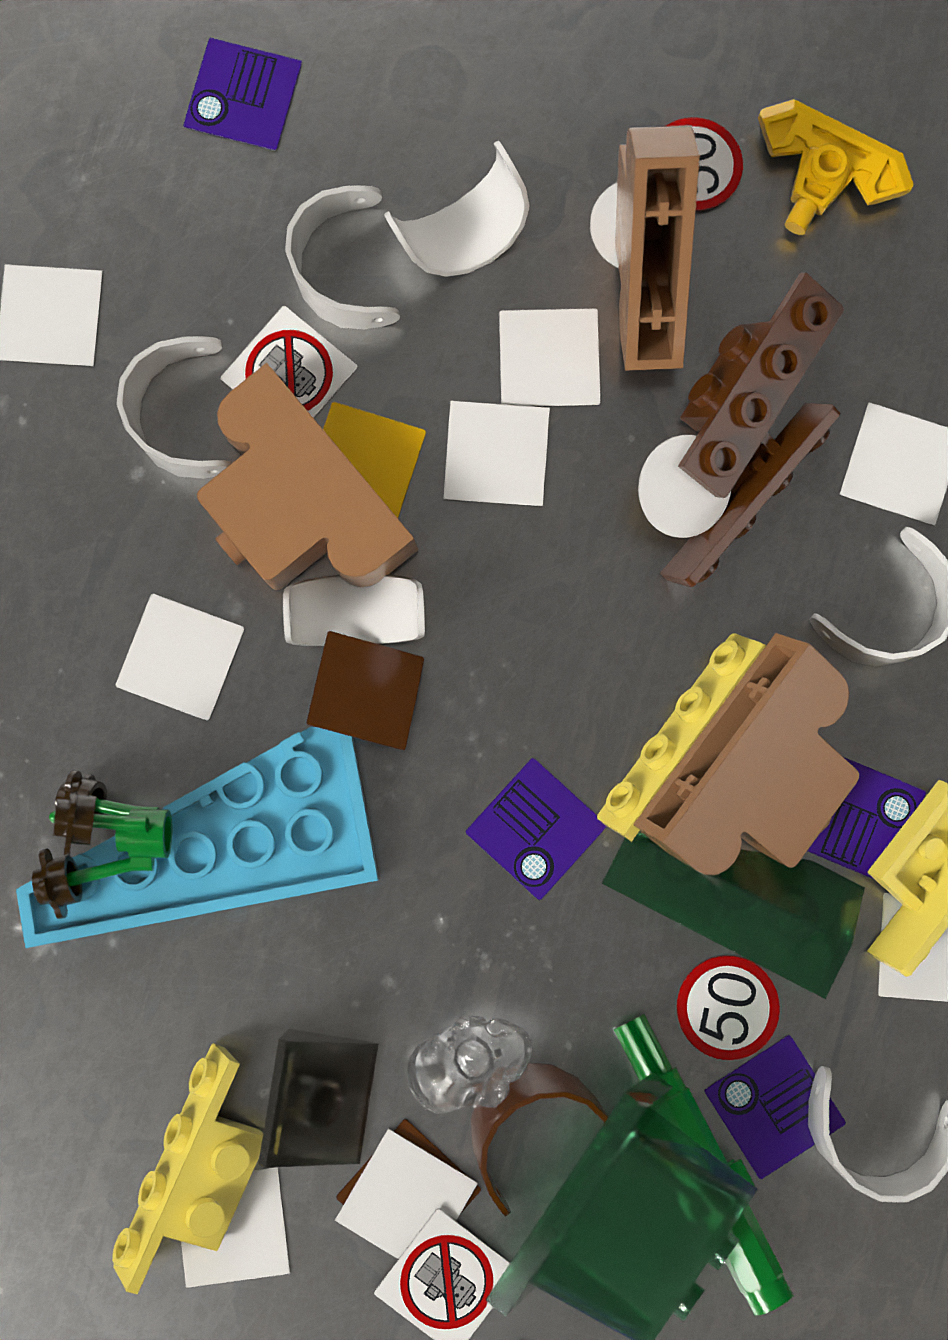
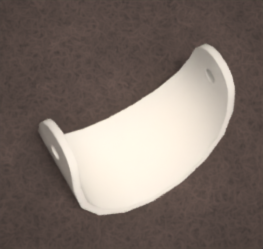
[384,140,530,277]
[285,186,400,329]
[116,336,233,479]
[809,527,948,667]
[283,575,425,646]
[808,1066,948,1202]

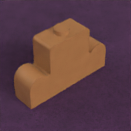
[615,125,700,371]
[197,362,418,590]
[633,633,859,875]

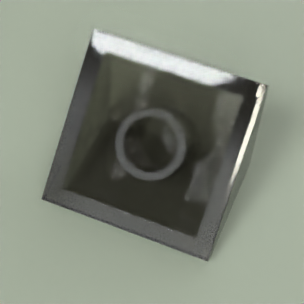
[258,1029,379,1168]

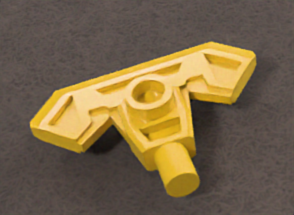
[758,99,914,235]

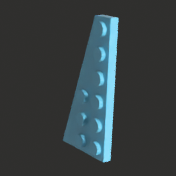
[16,726,379,948]

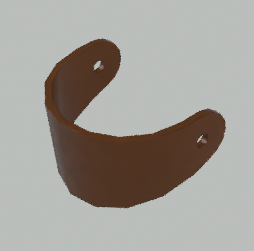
[471,1063,622,1217]

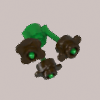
[32,770,173,919]

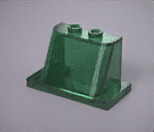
[486,1072,758,1340]

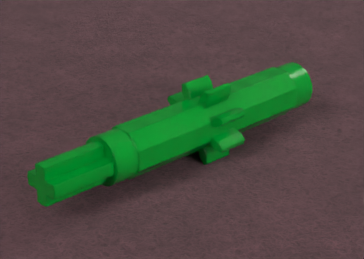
[614,1014,793,1316]

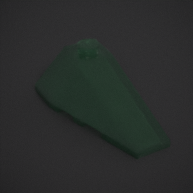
[601,833,865,999]

